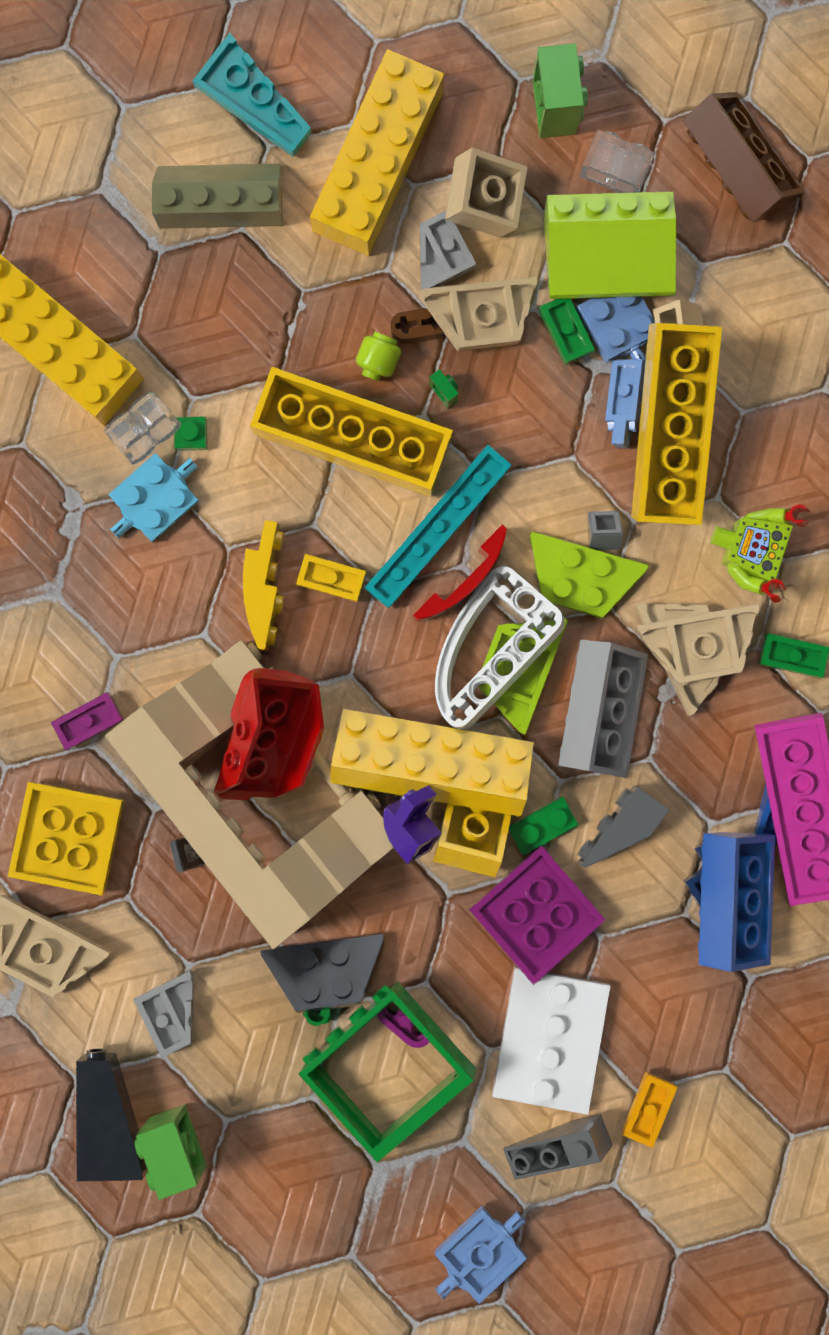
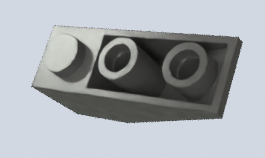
[577,786,669,868]
[503,1114,613,1180]

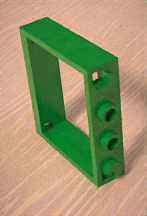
[298,981,477,1163]

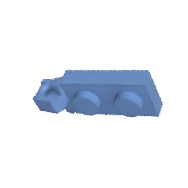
[605,359,646,449]

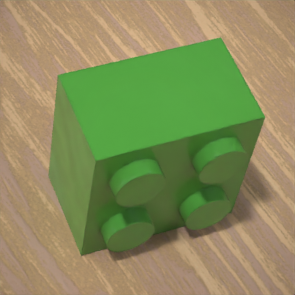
[532,43,588,138]
[135,1104,207,1200]

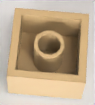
[445,147,527,237]

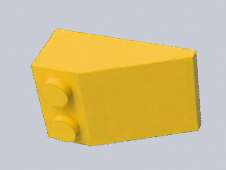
[433,804,511,877]

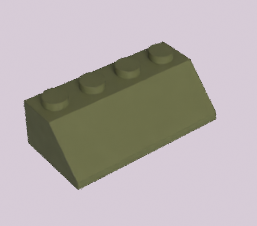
[152,163,283,229]

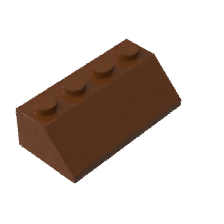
[683,92,805,223]

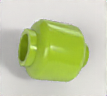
[356,331,401,381]

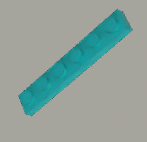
[365,445,512,609]

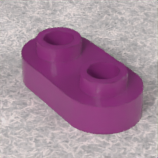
[377,1001,429,1048]

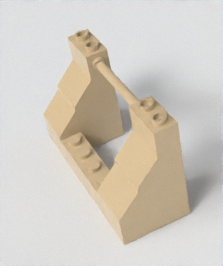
[105,640,394,949]

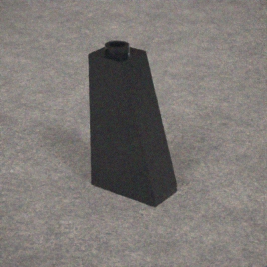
[76,1048,148,1182]

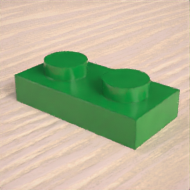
[539,298,595,366]
[758,633,829,679]
[508,796,579,855]

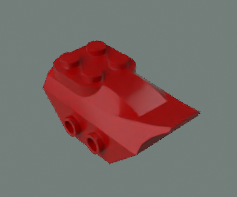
[214,668,325,800]

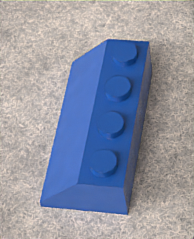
[698,832,775,972]

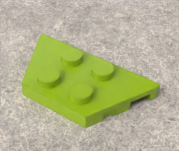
[529,532,648,618]
[477,619,568,735]

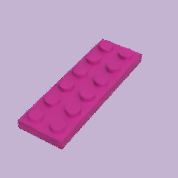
[754,713,829,906]

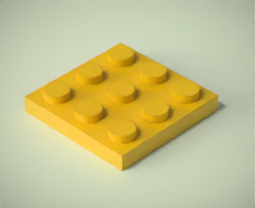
[8,782,124,896]

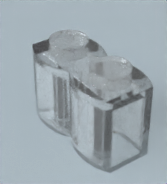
[104,391,181,465]

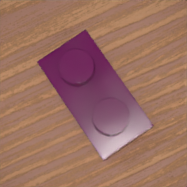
[51,692,124,750]

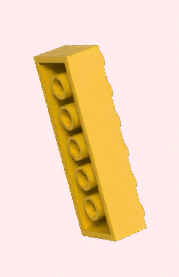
[310,49,444,256]
[0,254,144,426]
[631,323,722,525]
[250,367,453,497]
[330,709,534,816]

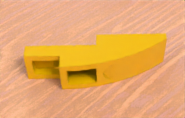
[243,520,284,652]

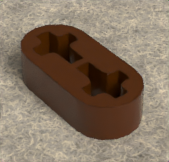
[391,308,445,344]

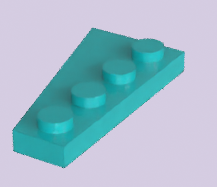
[193,32,312,157]

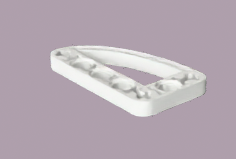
[435,566,565,730]

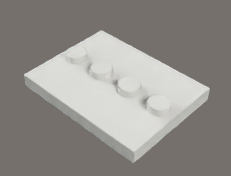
[492,966,610,1115]

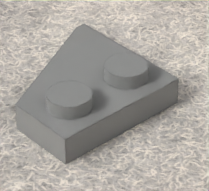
[420,211,476,289]
[133,969,193,1058]

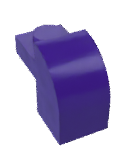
[383,785,442,864]

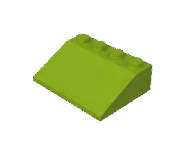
[544,192,676,299]

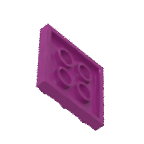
[468,846,605,985]

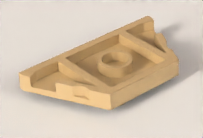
[419,277,538,351]
[635,603,722,716]
[635,604,760,684]
[0,895,112,997]

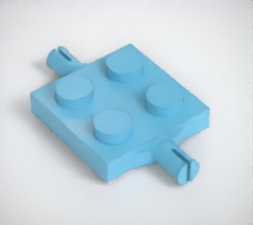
[108,453,199,543]

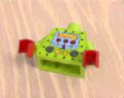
[710,504,810,603]

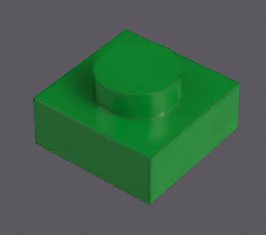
[429,369,459,409]
[174,416,208,451]

